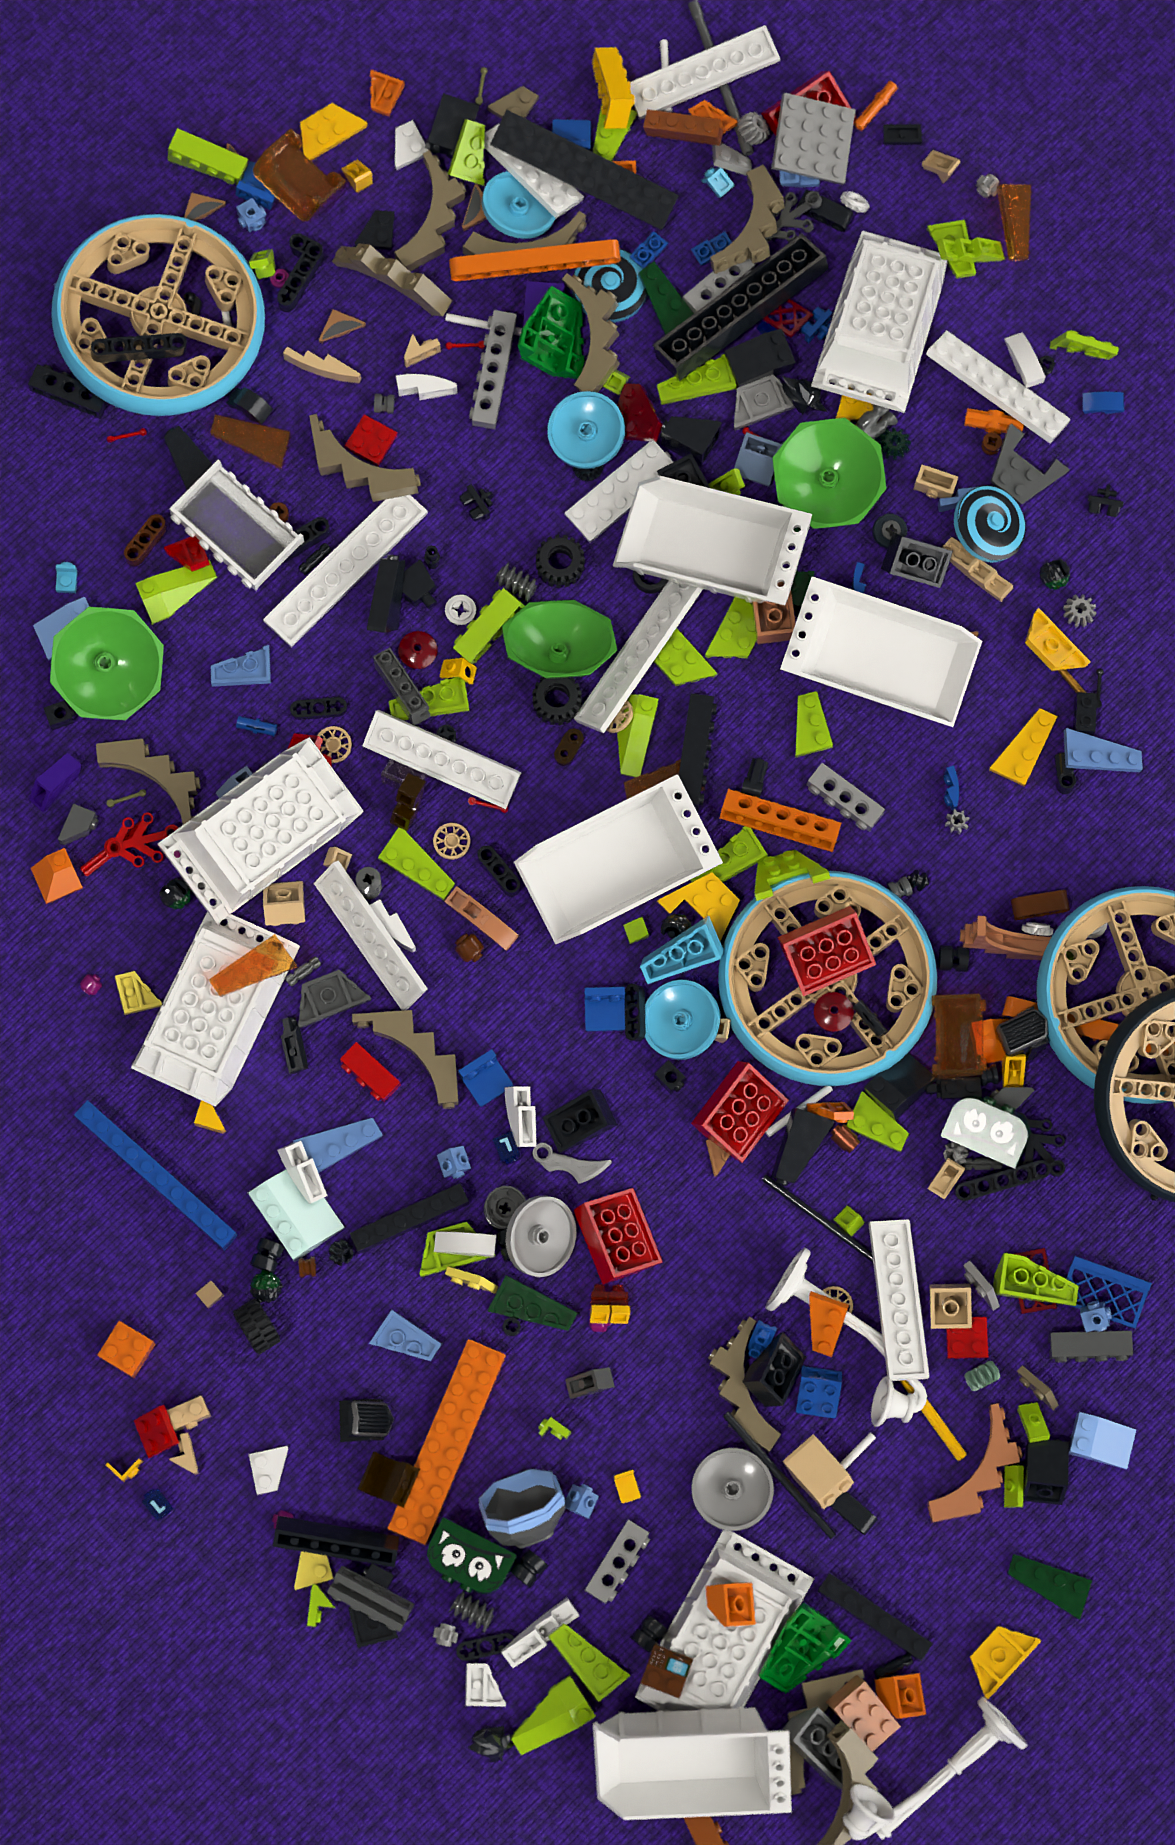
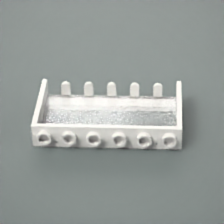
[170,460,304,591]

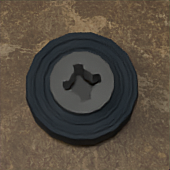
[872,514,907,549]

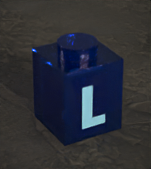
[493,1132,520,1165]
[142,1489,174,1522]

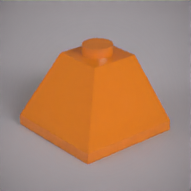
[31,848,83,904]
[970,1019,1009,1065]
[706,1583,755,1627]
[875,1673,926,1719]

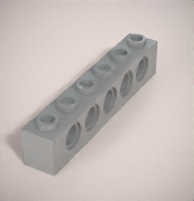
[469,310,517,429]

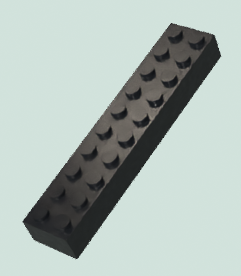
[490,109,679,231]
[653,234,829,381]

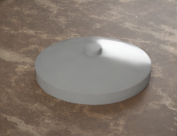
[506,1195,576,1277]
[691,1448,774,1531]

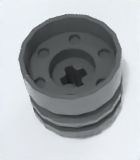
[483,1186,526,1230]

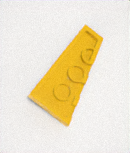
[989,708,1058,786]

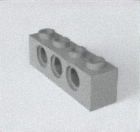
[683,259,755,314]
[807,763,885,832]
[585,1520,650,1604]

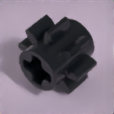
[329,1239,354,1266]

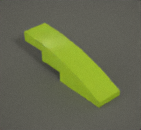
[937,237,1005,262]

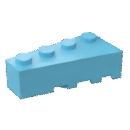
[640,916,724,984]

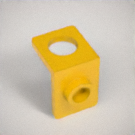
[439,658,477,684]
[105,1458,143,1482]
[613,1470,641,1504]

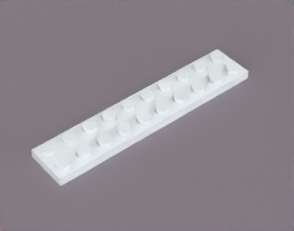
[263,495,428,648]
[574,580,703,733]

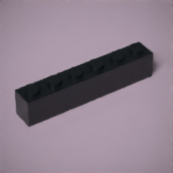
[675,693,717,812]
[350,1183,469,1254]
[272,1516,400,1567]
[817,1573,933,1662]

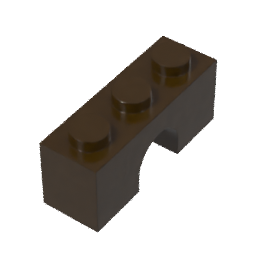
[390,773,426,831]

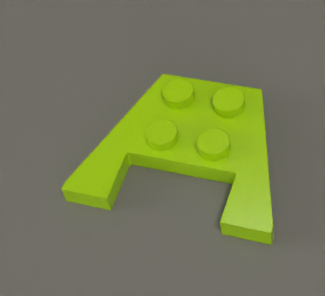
[754,850,830,901]

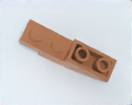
[444,886,519,951]

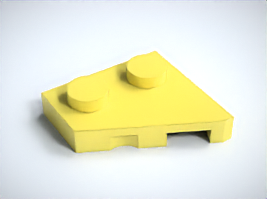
[115,971,162,1015]
[445,1267,498,1294]
[294,1551,333,1590]

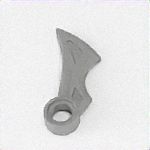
[532,1143,612,1184]

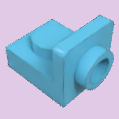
[701,167,734,198]
[56,562,77,593]

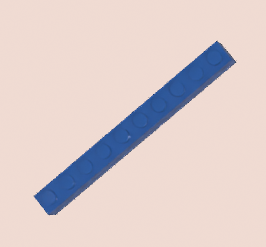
[74,1100,238,1251]

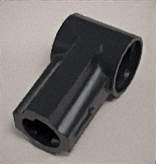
[1054,753,1076,795]
[741,758,768,798]

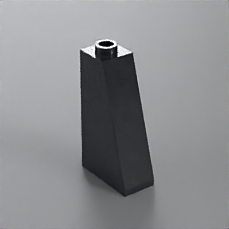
[164,426,217,506]
[367,555,405,633]
[771,1108,834,1186]

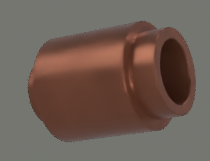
[830,1124,860,1153]

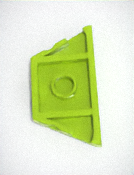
[705,597,757,658]
[653,628,717,686]
[420,1222,495,1277]

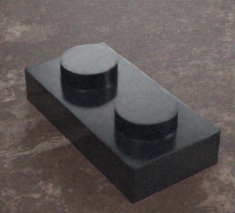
[883,124,922,145]

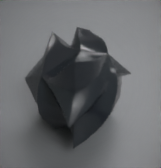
[782,376,828,415]
[467,1724,515,1763]

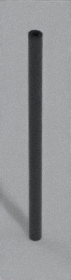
[761,1174,873,1263]
[722,1411,836,1539]

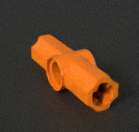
[964,408,1024,434]

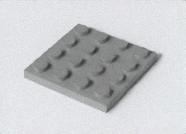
[771,93,855,185]

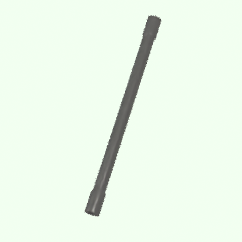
[688,0,754,156]

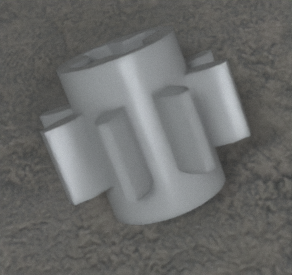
[976,174,1000,198]
[945,809,970,835]
[943,1142,969,1165]
[433,1623,459,1647]

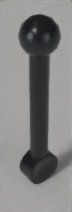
[1096,668,1104,708]

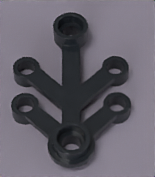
[1017,1112,1065,1177]

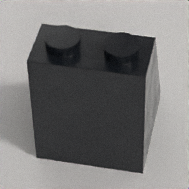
[424,93,479,159]
[660,416,722,467]
[1023,1439,1069,1505]

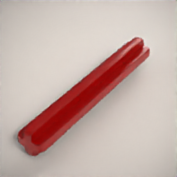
[80,821,147,876]

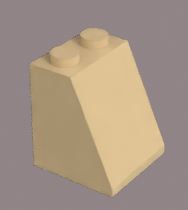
[783,1434,854,1510]

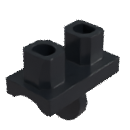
[459,484,494,522]
[1087,484,1124,517]

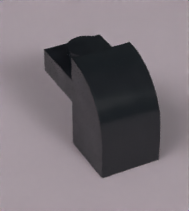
[226,387,273,424]

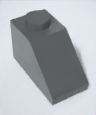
[58,804,99,845]
[989,1087,1034,1110]
[565,1367,615,1399]

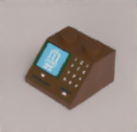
[640,1644,693,1699]

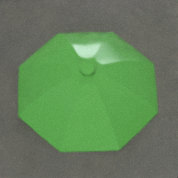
[773,418,886,529]
[502,600,617,679]
[50,607,164,720]

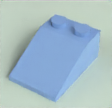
[33,597,89,661]
[1069,1412,1136,1469]

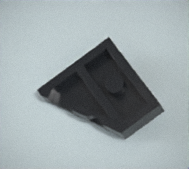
[355,210,395,250]

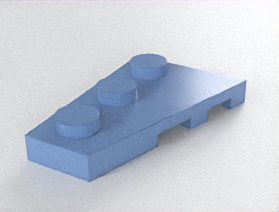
[211,645,271,687]
[369,1310,442,1361]

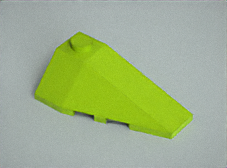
[135,559,217,624]
[617,694,659,779]
[993,1253,1079,1306]
[510,1675,596,1755]

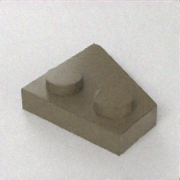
[488,86,539,119]
[1017,1365,1059,1411]

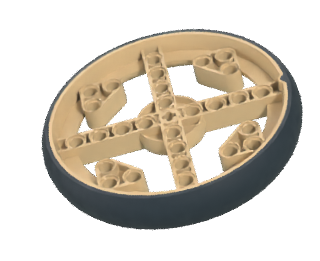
[1094,988,1175,1202]

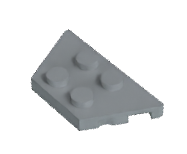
[734,375,795,430]

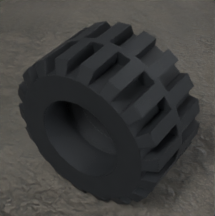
[536,535,585,588]
[532,677,581,726]
[233,1298,280,1355]

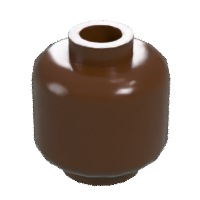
[455,933,484,962]

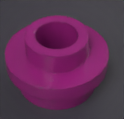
[270,269,289,288]

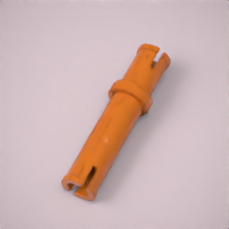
[853,81,898,131]

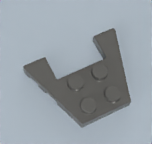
[990,424,1070,505]

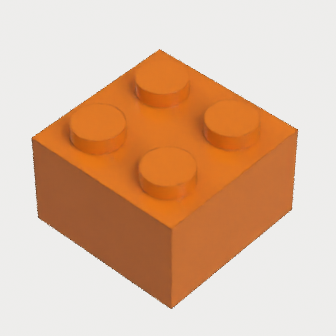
[97,1321,155,1378]

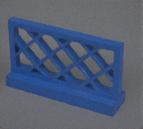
[1066,1255,1152,1329]

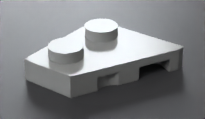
[712,142,752,176]
[963,1261,999,1311]

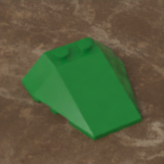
[518,286,584,379]
[759,1602,852,1694]

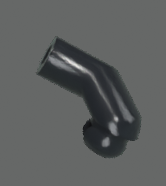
[184,292,202,316]

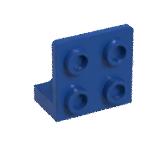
[552,119,591,151]
[235,162,285,210]
[584,987,625,1032]
[458,1049,513,1107]
[796,1366,842,1418]

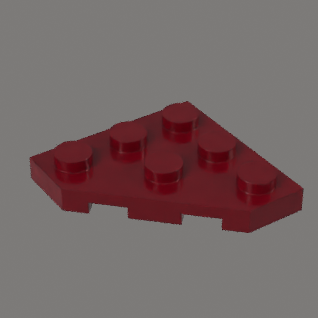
[617,383,663,442]

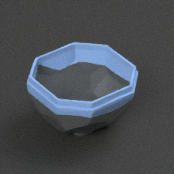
[479,1469,565,1548]

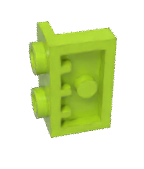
[538,1417,571,1440]

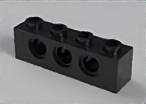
[28,364,108,419]

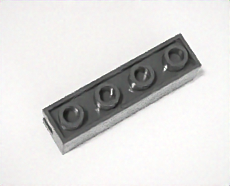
[373,647,431,725]
[1048,1331,1133,1363]
[327,1565,415,1632]

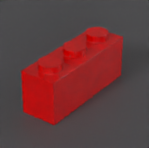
[340,1042,401,1103]

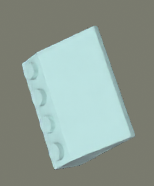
[248,1170,345,1262]

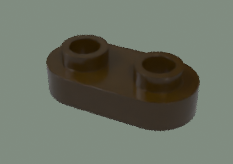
[554,728,584,766]

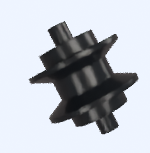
[907,870,929,891]

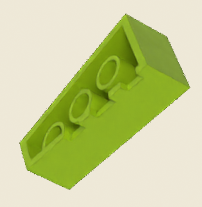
[168,128,248,185]
[453,588,525,665]

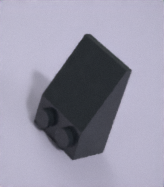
[724,329,796,386]
[657,454,710,488]
[881,532,953,588]
[864,1053,937,1121]
[543,1089,618,1153]
[742,1332,806,1407]

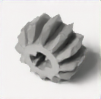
[737,112,769,145]
[1063,594,1096,628]

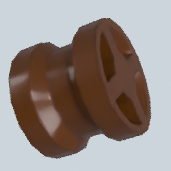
[981,432,1002,456]
[269,502,289,523]
[299,1257,316,1278]

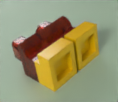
[590,1284,630,1324]

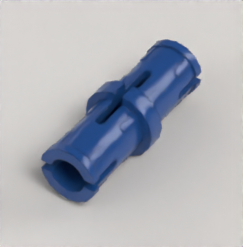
[236,716,277,737]

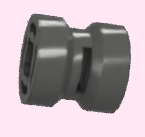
[374,393,395,414]
[887,876,913,898]

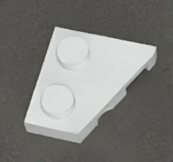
[395,120,428,170]
[249,1446,289,1495]
[465,1664,506,1706]

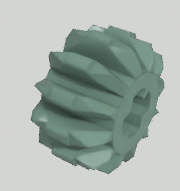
[964,1361,1001,1391]

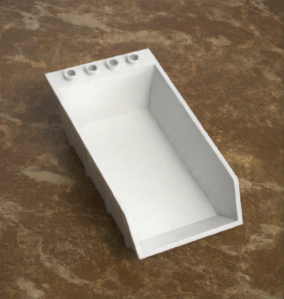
[811,231,947,413]
[613,476,812,606]
[780,577,982,727]
[158,737,364,924]
[514,774,723,944]
[131,912,300,1107]
[635,1530,814,1712]
[593,1707,791,1820]

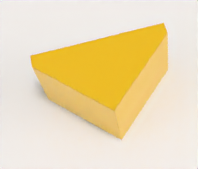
[341,159,373,193]
[1002,1054,1026,1087]
[194,1100,226,1134]

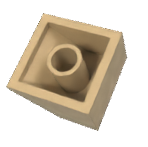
[263,881,305,926]
[929,1284,972,1329]

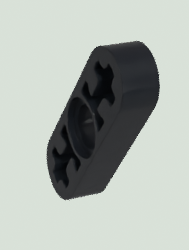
[290,697,347,720]
[625,984,646,1042]
[456,1633,514,1661]

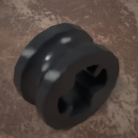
[1038,356,1055,375]
[503,1317,521,1337]

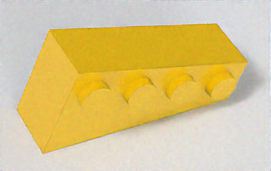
[592,47,635,129]

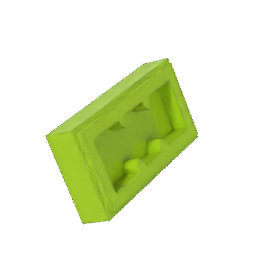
[1017,1402,1050,1443]
[1004,1465,1024,1508]

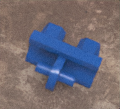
[800,307,833,343]
[746,1320,777,1358]

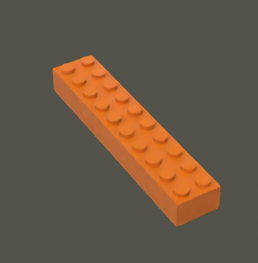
[388,1339,506,1546]

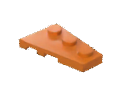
[809,1291,849,1357]

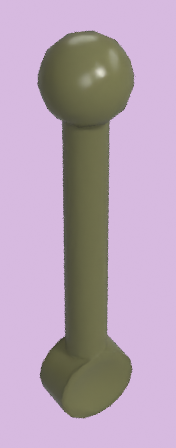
[475,67,488,105]
[106,789,146,808]

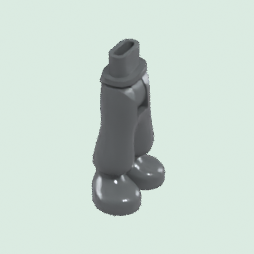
[855,404,898,439]

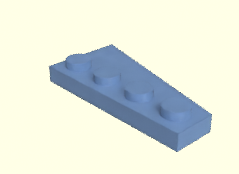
[1064,728,1143,772]
[293,1118,383,1173]

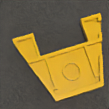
[657,872,740,940]

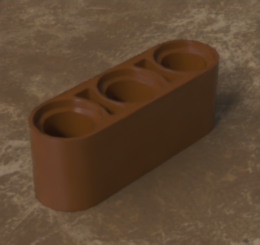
[124,514,167,567]
[1010,890,1070,920]

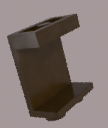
[358,1451,420,1508]

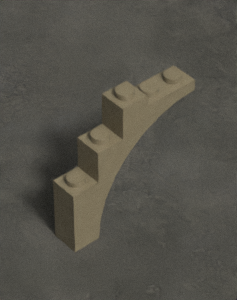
[395,150,466,272]
[710,165,785,274]
[463,211,587,274]
[332,244,452,316]
[562,273,620,393]
[96,739,200,825]
[708,1317,781,1453]
[817,1721,878,1845]

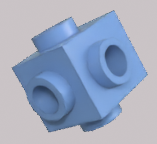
[236,198,266,233]
[437,1146,471,1179]
[1080,1301,1112,1332]
[565,1484,599,1519]

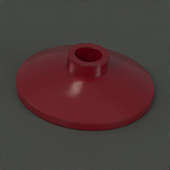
[398,631,437,669]
[814,992,854,1032]

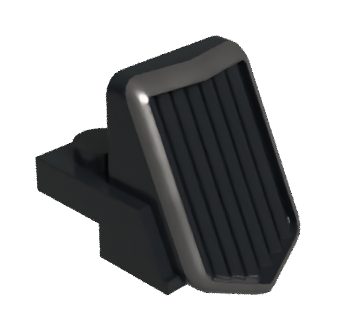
[996,1007,1049,1062]
[339,1399,394,1442]

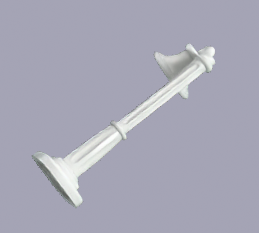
[765,1247,927,1427]
[843,1696,1028,1840]

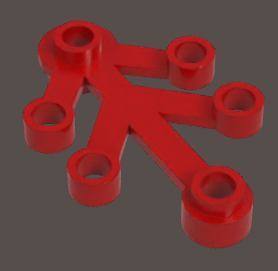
[104,813,178,868]

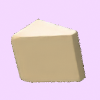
[323,847,352,871]
[196,1281,224,1309]

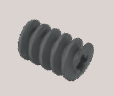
[494,563,537,602]
[356,867,382,900]
[449,1591,494,1633]

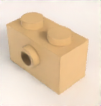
[914,465,958,498]
[167,1396,211,1432]

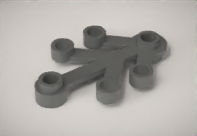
[765,191,822,243]

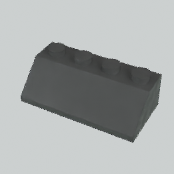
[782,1706,843,1790]

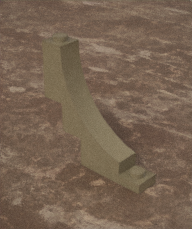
[309,414,421,502]
[352,1010,459,1109]
[787,1669,864,1795]

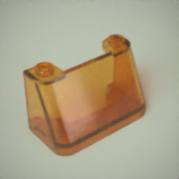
[253,128,346,222]
[932,994,987,1080]

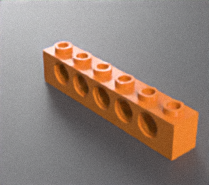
[719,789,841,852]

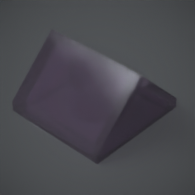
[381,759,428,789]

